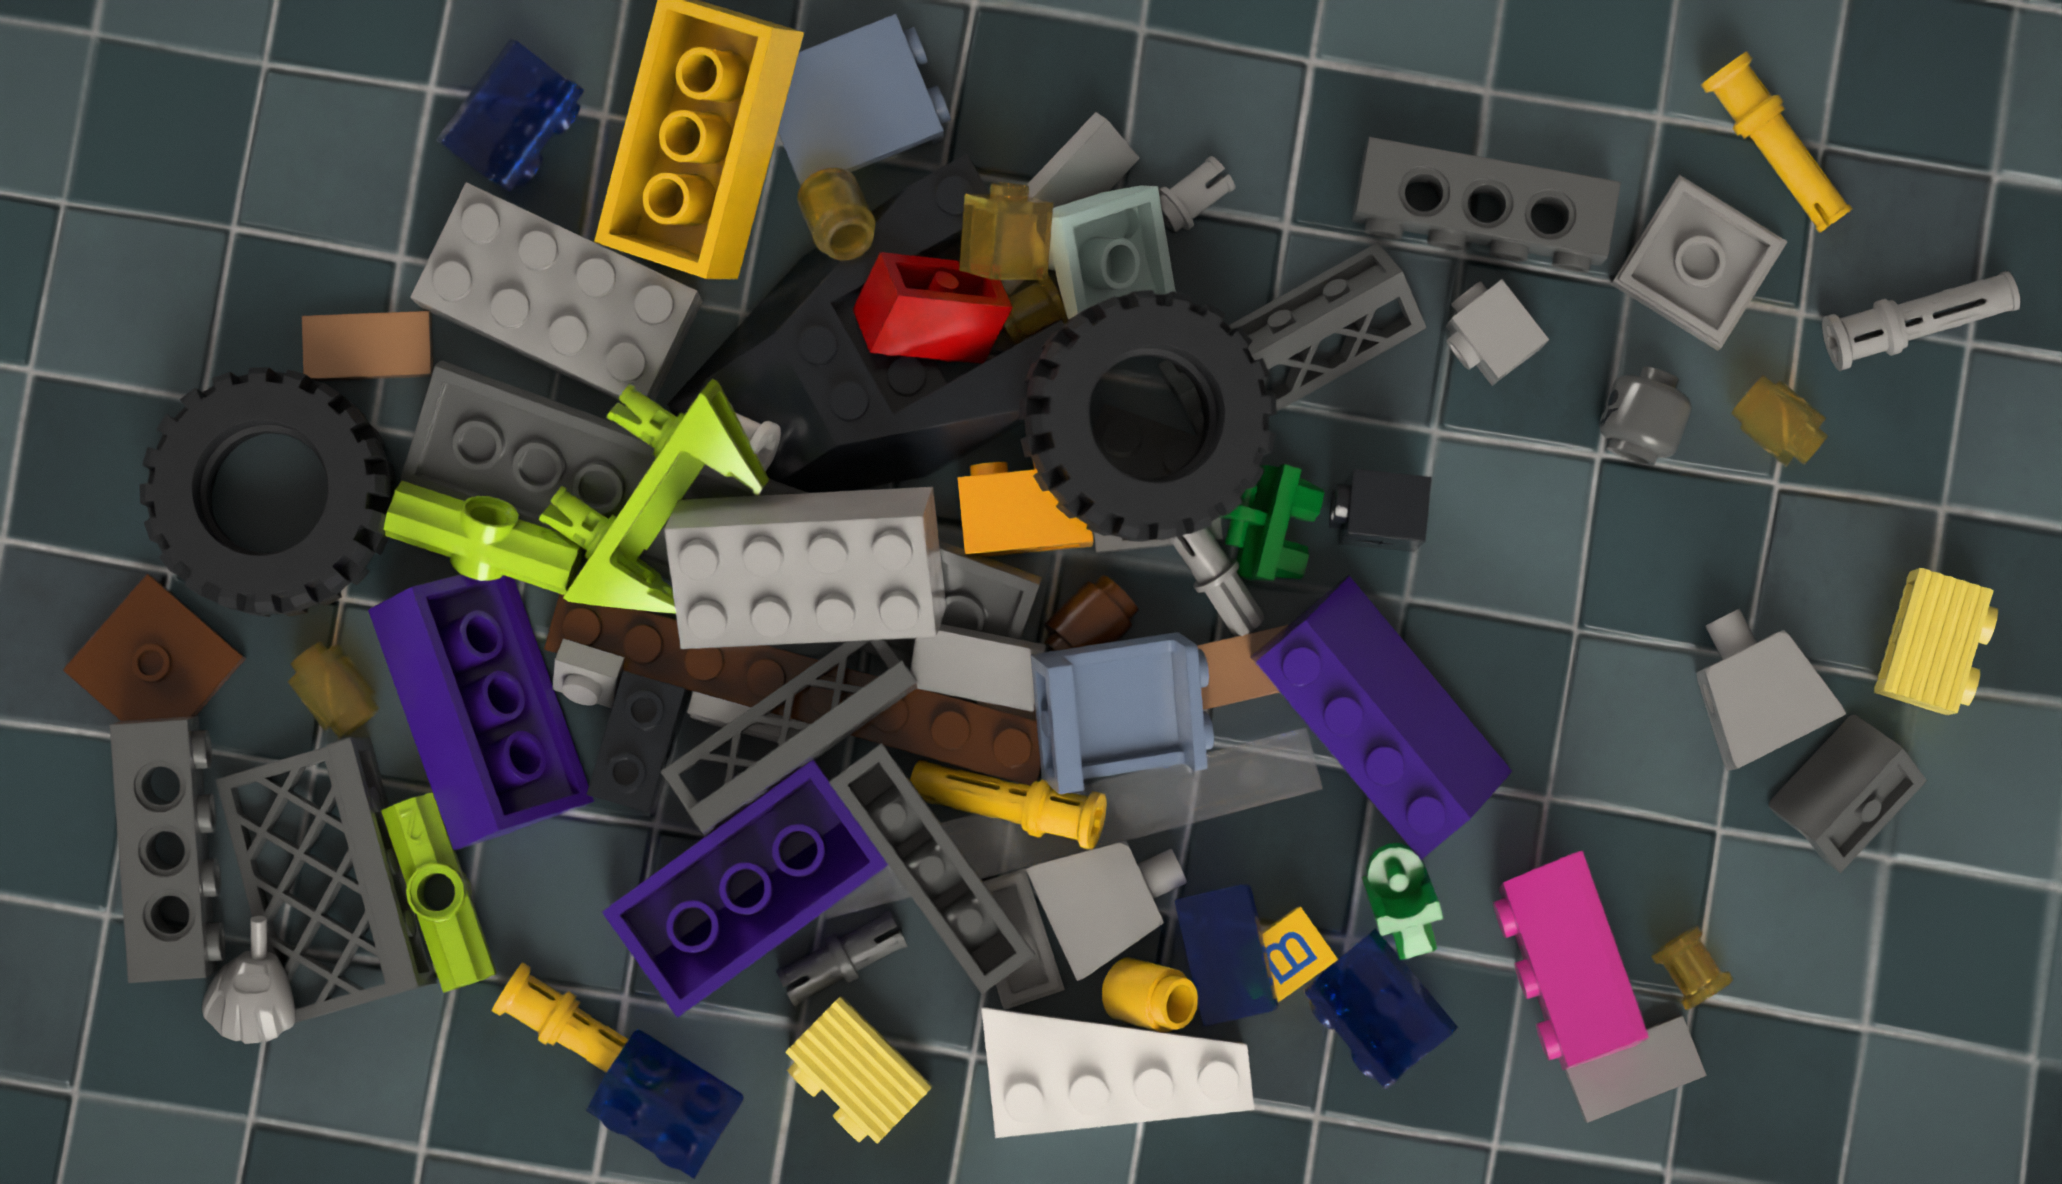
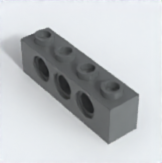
[1352,137,1621,273]
[110,716,226,983]
[829,744,1035,994]

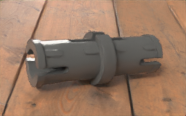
[776,909,908,1007]

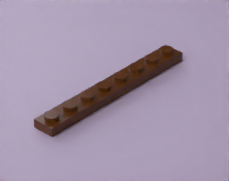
[544,594,1041,786]

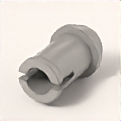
[1158,156,1236,233]

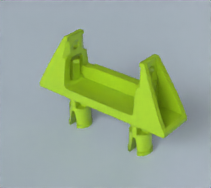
[538,379,769,613]

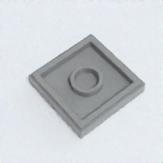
[1611,175,1787,351]

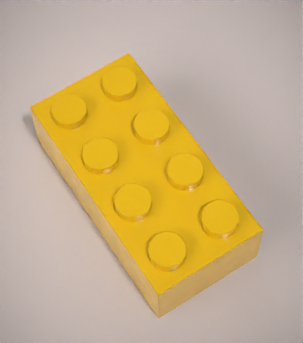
[594,0,804,279]

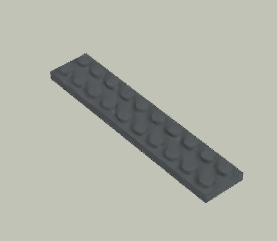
[400,360,1043,668]

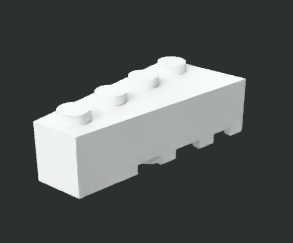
[982,1007,1254,1138]

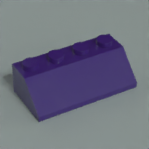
[368,574,594,851]
[1250,575,1512,860]
[602,760,888,1018]

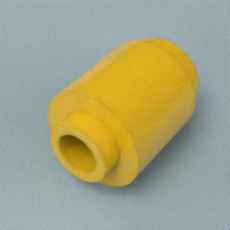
[1102,957,1198,1033]

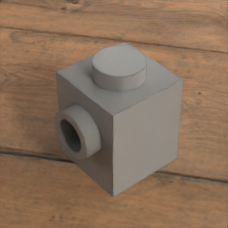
[1446,279,1549,386]

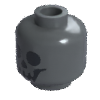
[1599,366,1692,466]

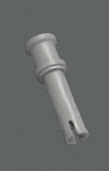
[1822,271,2020,371]

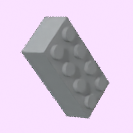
[410,182,703,402]
[664,487,946,649]

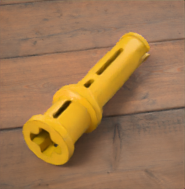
[1701,51,1853,233]
[910,760,1107,850]
[491,962,681,1107]

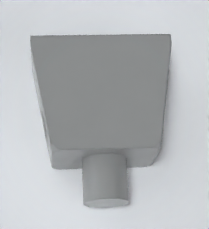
[1696,608,1846,771]
[1026,841,1187,981]

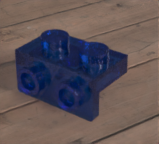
[436,39,584,191]
[1304,928,1458,1089]
[586,1030,744,1179]

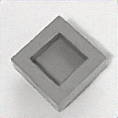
[552,638,624,708]

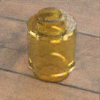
[797,168,875,261]
[1731,375,1829,467]
[287,642,380,740]

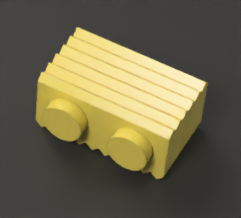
[1874,568,1998,715]
[785,996,933,1143]

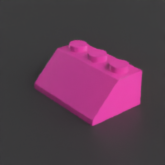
[1493,851,1649,1071]

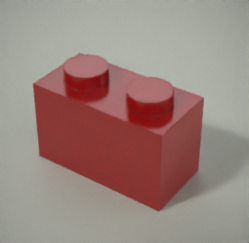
[853,252,1013,364]

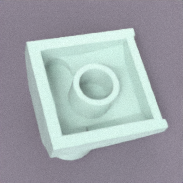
[1034,185,1176,320]

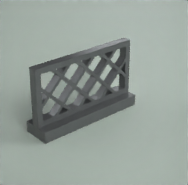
[215,737,437,1023]

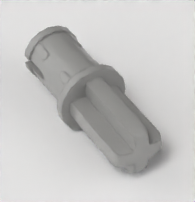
[1168,527,1264,636]

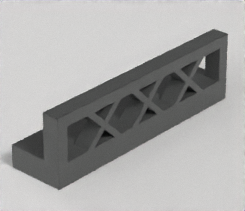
[1158,243,1427,438]
[661,639,918,836]

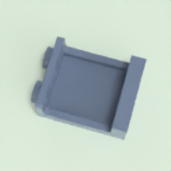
[778,14,951,198]
[1031,632,1214,794]

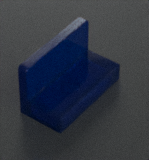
[1174,884,1279,1026]

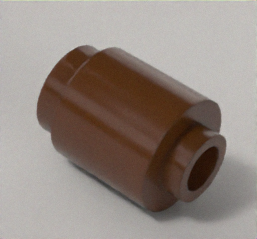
[1044,575,1139,651]

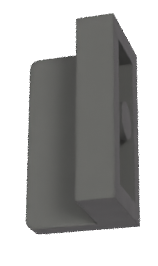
[1769,715,1927,873]

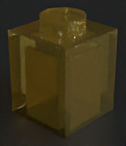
[959,183,1053,280]

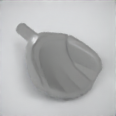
[201,916,296,1044]

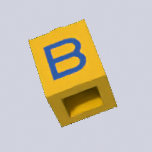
[1233,907,1338,1005]

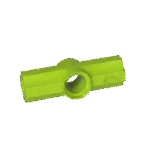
[383,481,584,595]
[381,792,497,993]

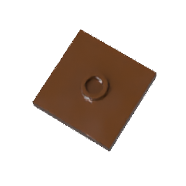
[63,574,246,721]

